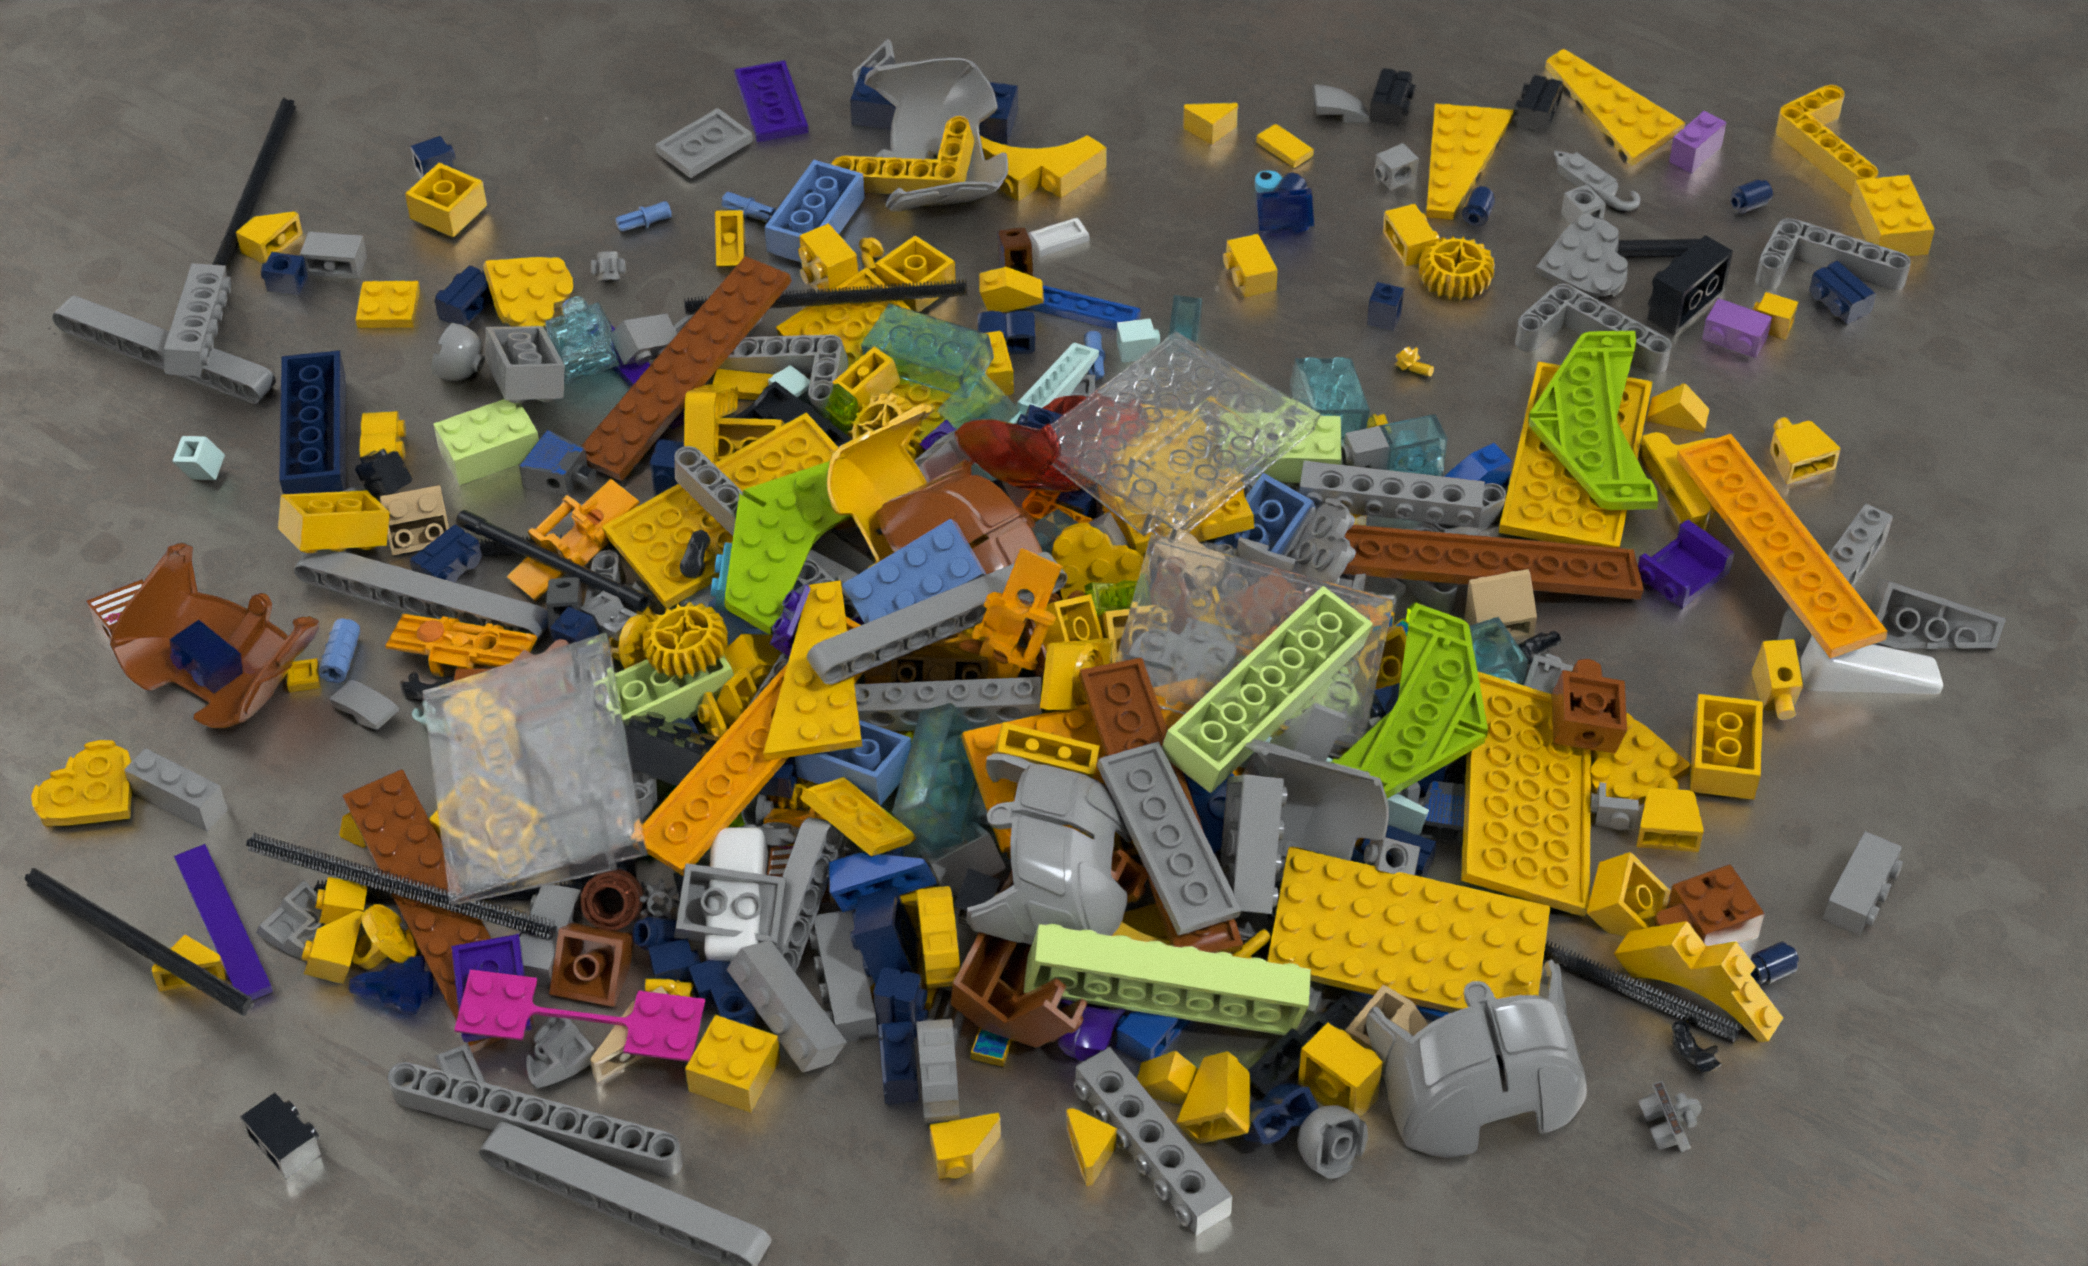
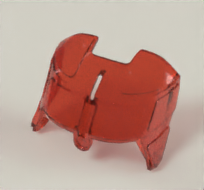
[954,395,1149,493]

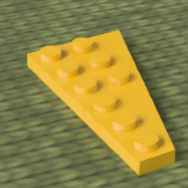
[1545,48,1685,167]
[1426,104,1514,220]
[763,580,863,761]

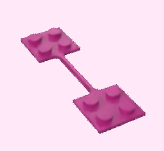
[454,970,705,1062]

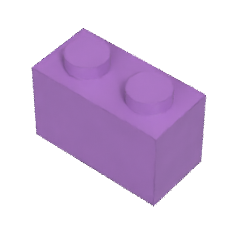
[1669,111,1726,174]
[1702,298,1772,358]

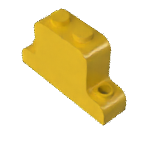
[1639,432,1717,531]

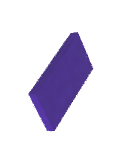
[734,60,809,142]

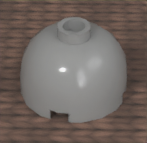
[431,323,485,382]
[1298,1105,1368,1179]

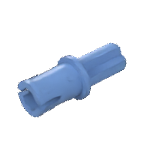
[721,192,776,224]
[616,201,672,231]
[1083,331,1106,381]

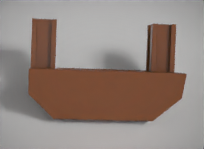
[951,849,1148,1048]

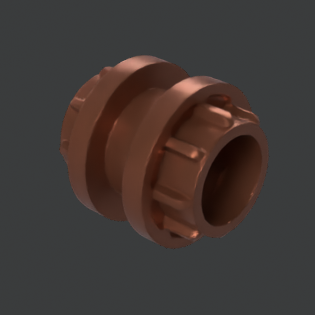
[581,869,644,931]

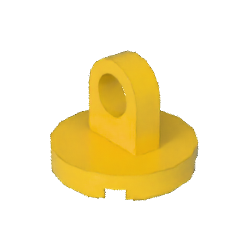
[605,614,655,669]
[352,904,418,970]

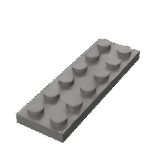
[1097,741,1242,936]

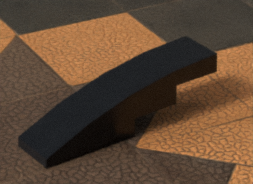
[1248,995,1362,1096]

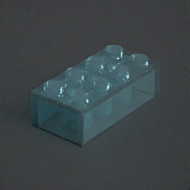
[861,303,994,399]
[892,702,977,852]

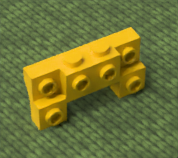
[1118,469,1254,556]

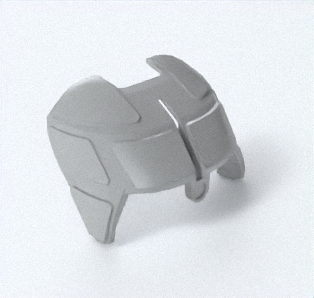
[865,58,1008,211]
[1222,739,1389,943]
[966,753,1132,945]
[1366,960,1587,1158]

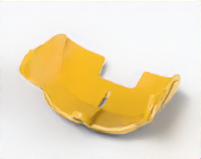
[827,403,935,568]

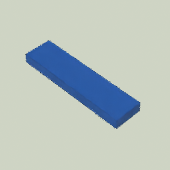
[1025,285,1141,331]

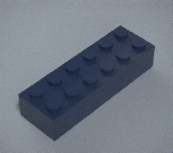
[850,66,1018,144]
[279,350,346,494]

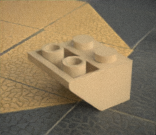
[380,485,449,555]
[1464,569,1537,648]
[1345,984,1429,1078]

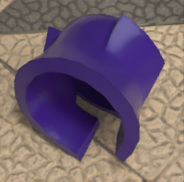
[1057,999,1125,1062]

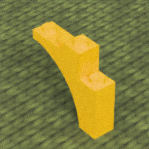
[980,135,1106,202]
[1614,921,1783,1043]

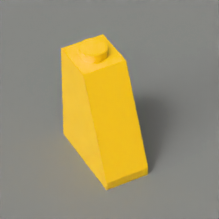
[1176,1051,1250,1144]

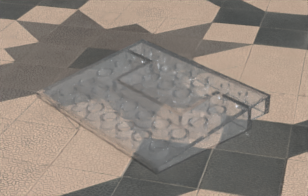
[1027,332,1321,546]
[1115,533,1394,757]
[422,632,648,906]

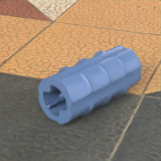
[319,618,360,683]

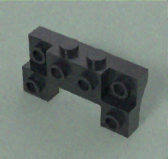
[733,381,853,446]

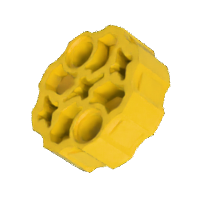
[916,886,960,989]

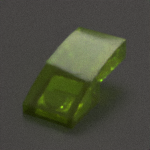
[825,384,858,435]
[1084,580,1151,616]

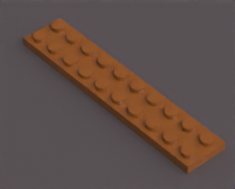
[581,256,792,481]
[1342,525,1644,600]
[1079,657,1244,953]
[342,769,534,1053]

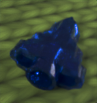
[349,955,434,1015]

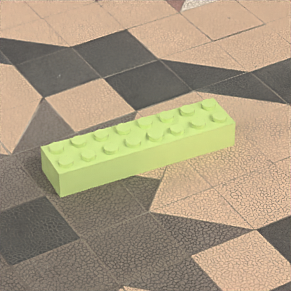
[1162,586,1373,793]
[1024,924,1311,1036]

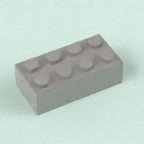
[485,326,565,403]
[1220,774,1287,914]

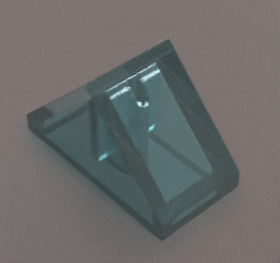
[1166,295,1203,355]

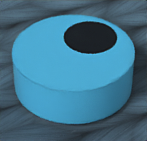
[1255,171,1282,196]

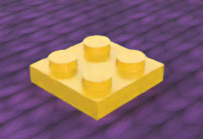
[355,281,420,328]

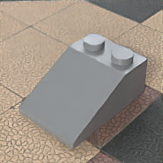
[674,863,786,944]

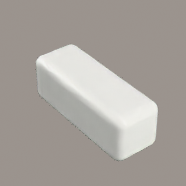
[1801,636,1943,694]
[704,827,768,963]

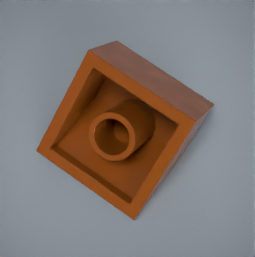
[549,923,634,1007]

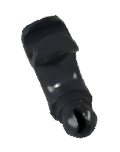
[680,530,711,578]
[1509,631,1561,668]
[399,672,454,701]
[1672,1021,1721,1072]

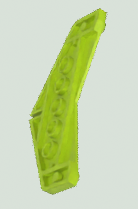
[1528,331,1658,510]
[724,461,851,635]
[1331,603,1488,799]

